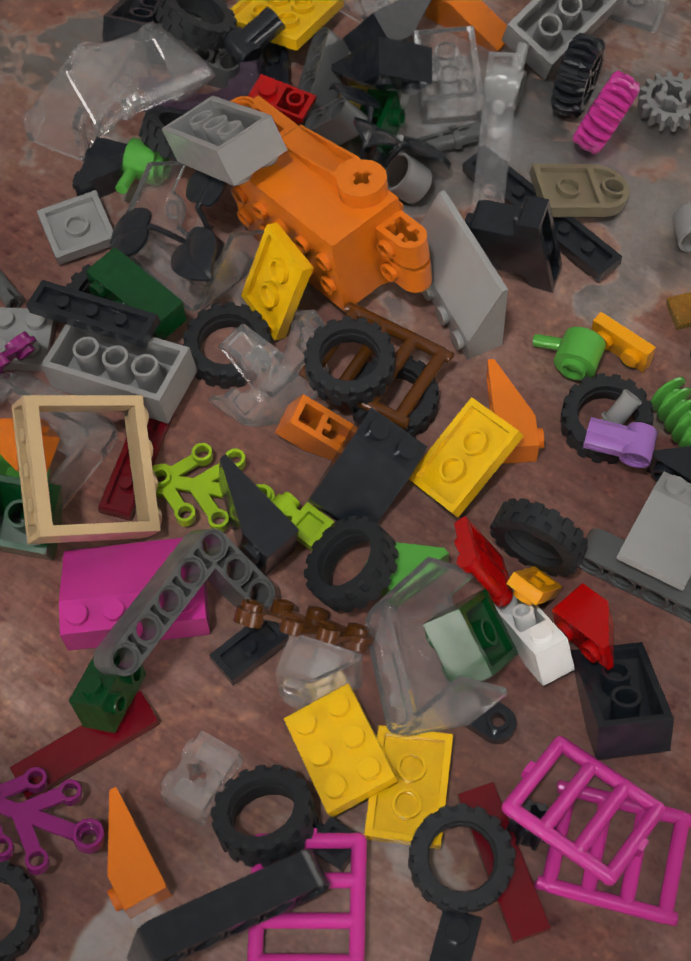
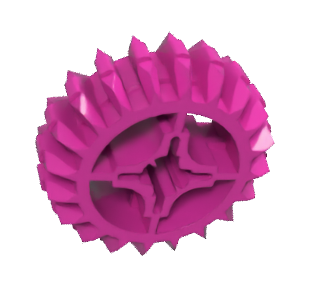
[573,70,640,154]

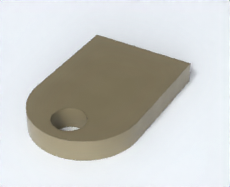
[529,164,630,217]

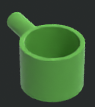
[115,137,170,194]
[533,327,606,380]

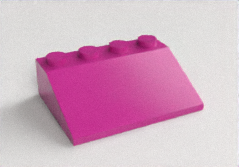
[59,537,211,651]

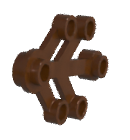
[233,598,375,652]

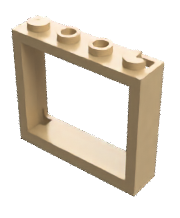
[11,395,162,544]

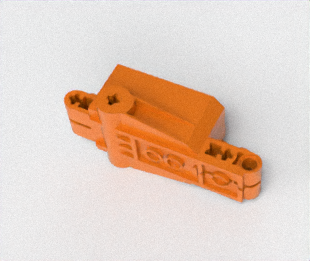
[231,96,433,312]

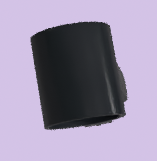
[222,6,286,68]

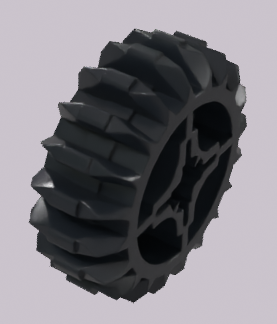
[551,33,606,118]

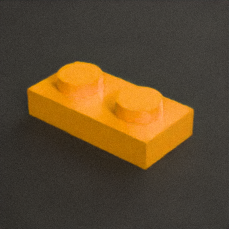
[591,312,656,373]
[506,566,564,605]

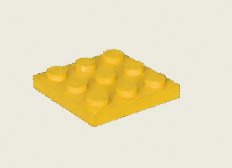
[230,0,344,51]

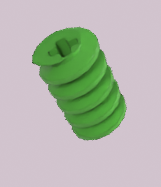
[651,377,691,447]

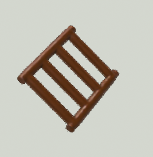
[299,302,454,429]

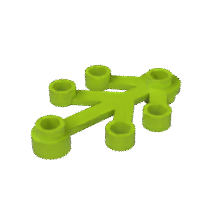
[152,443,275,532]

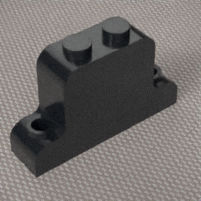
[465,196,563,293]

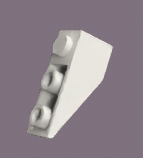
[488,589,575,686]

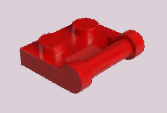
[454,516,513,607]

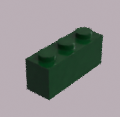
[86,247,187,340]

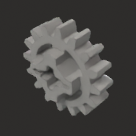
[637,71,691,132]

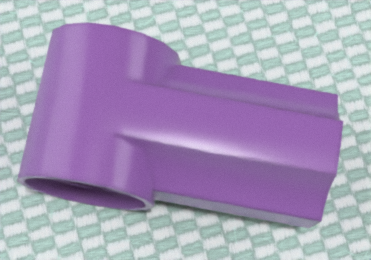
[583,417,658,468]

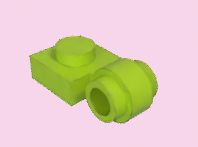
[272,491,335,551]

